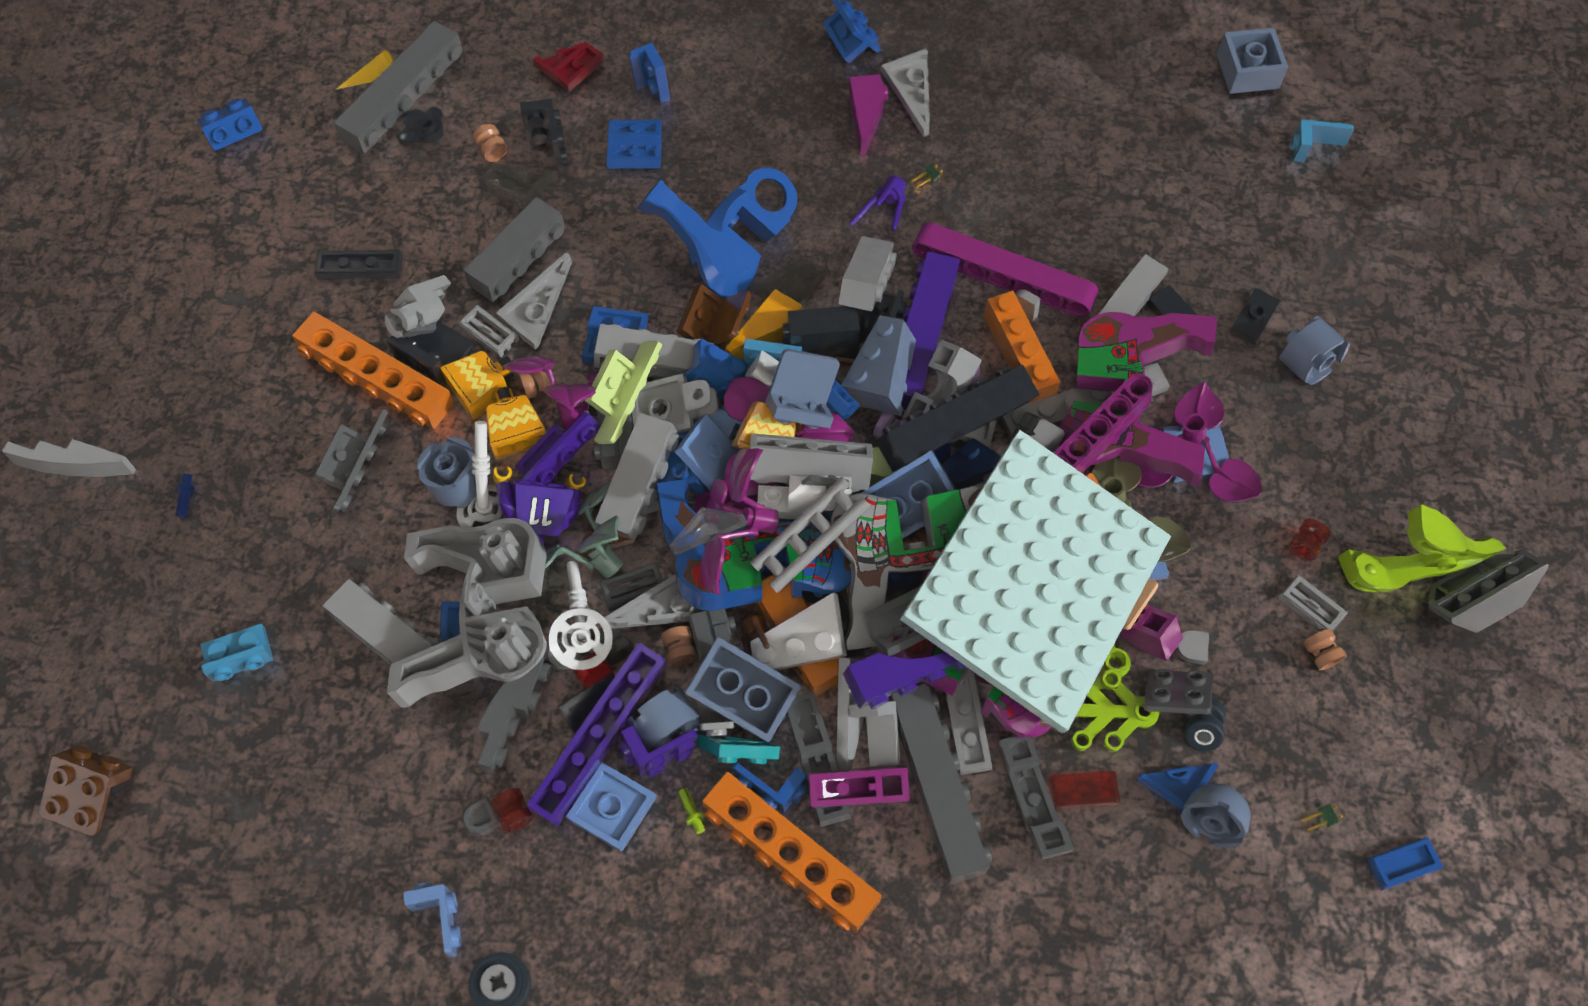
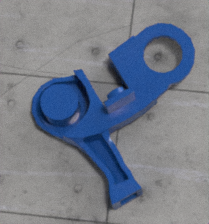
[637,167,797,297]

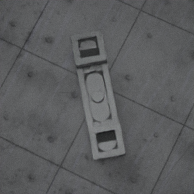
[999,736,1074,860]

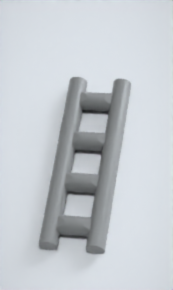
[750,476,870,593]

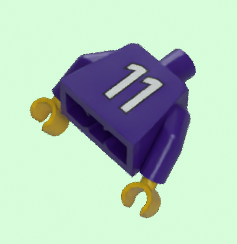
[492,466,586,545]

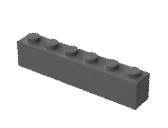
[333,21,463,154]
[889,684,992,885]

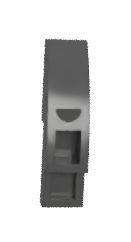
[477,652,552,775]

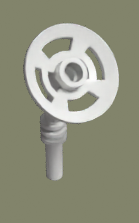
[457,421,503,527]
[549,561,613,670]

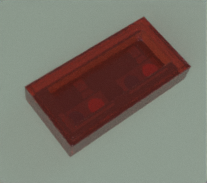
[1050,771,1121,809]

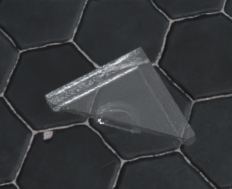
[669,507,748,555]

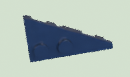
[941,438,1002,490]

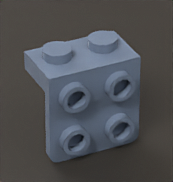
[765,349,840,429]

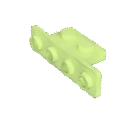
[585,341,662,444]

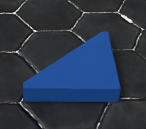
[1136,762,1219,812]

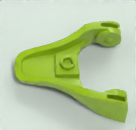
[1338,504,1507,593]

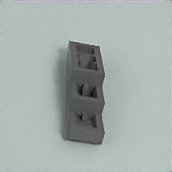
[786,691,851,827]

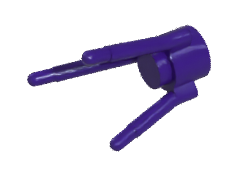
[849,175,907,231]

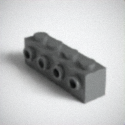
[463,197,565,302]

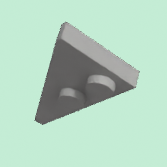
[881,49,930,137]
[604,574,708,629]

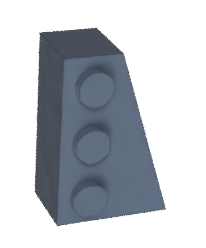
[841,315,916,416]

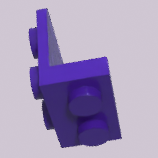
[619,725,698,778]

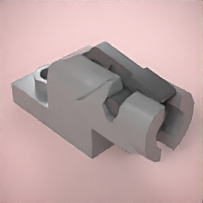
[385,275,451,338]

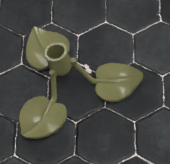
[1092,456,1191,562]

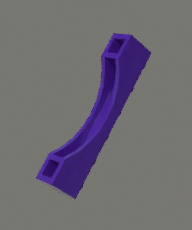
[842,652,968,709]

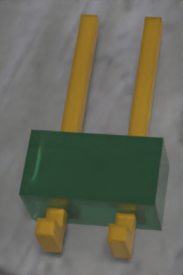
[911,163,943,188]
[1301,804,1343,832]

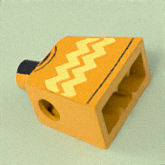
[440,351,512,421]
[486,388,546,460]
[732,401,797,449]

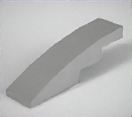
[1078,254,1169,346]
[2,439,136,477]

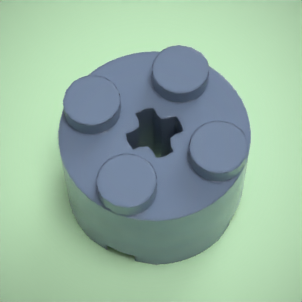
[1279,316,1350,385]
[417,437,488,508]
[627,686,701,754]

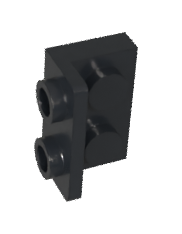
[859,290,907,344]

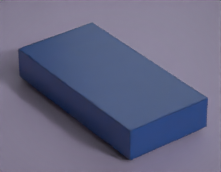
[1366,837,1444,891]

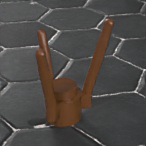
[740,615,802,677]

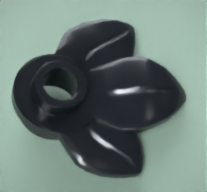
[396,106,443,143]

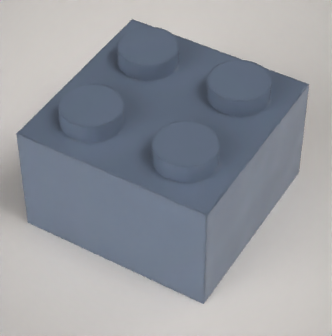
[1217,28,1288,94]

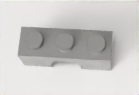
[902,339,982,420]

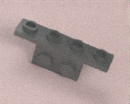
[314,408,389,517]

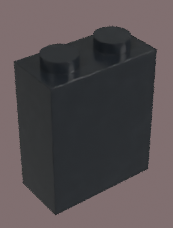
[782,306,860,359]

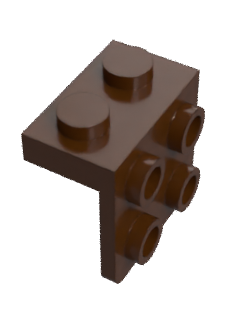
[676,284,752,346]
[39,745,133,836]

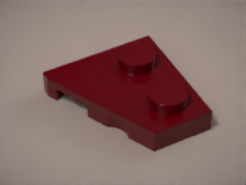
[533,41,605,92]

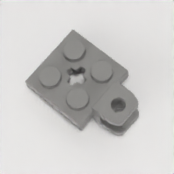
[632,373,719,434]

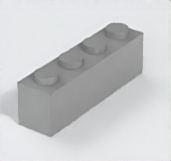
[838,236,897,311]
[594,324,714,379]
[594,413,679,541]
[749,433,873,492]
[322,579,438,665]

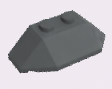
[1429,550,1548,633]

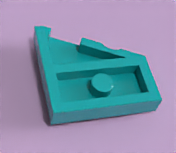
[697,733,780,764]

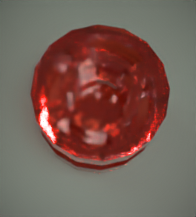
[1289,518,1331,561]
[490,788,534,833]

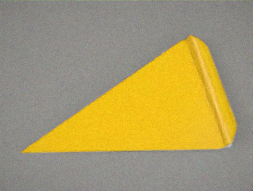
[336,50,394,89]

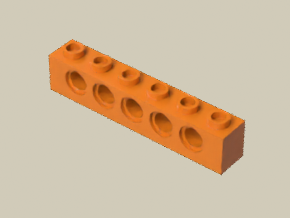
[292,311,455,430]
[702,771,882,933]

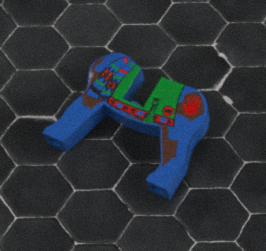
[657,479,851,611]

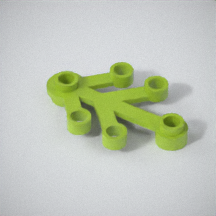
[1071,669,1159,752]

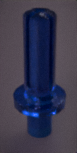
[175,474,195,518]

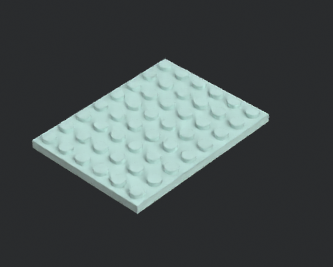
[900,430,1171,734]

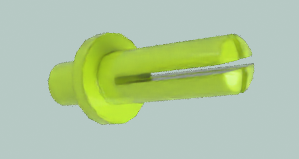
[678,788,705,834]

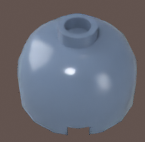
[1181,783,1251,848]

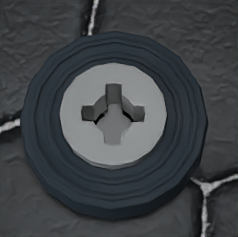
[468,952,531,1006]

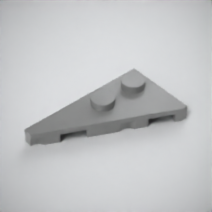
[496,252,572,350]
[836,655,870,770]

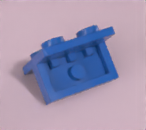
[823,0,882,63]

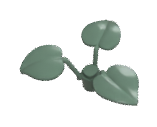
[545,479,624,579]

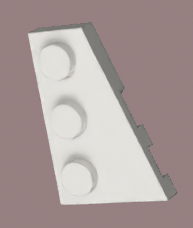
[751,593,847,670]

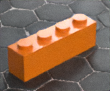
[984,291,1061,404]
[756,575,842,697]

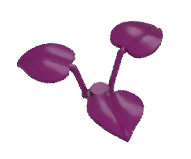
[502,356,599,430]
[724,377,854,504]
[1137,381,1262,503]
[700,448,779,595]

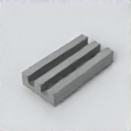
[458,305,519,358]
[1277,574,1348,632]

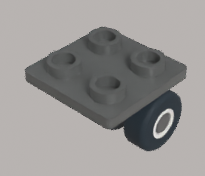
[1144,669,1226,751]

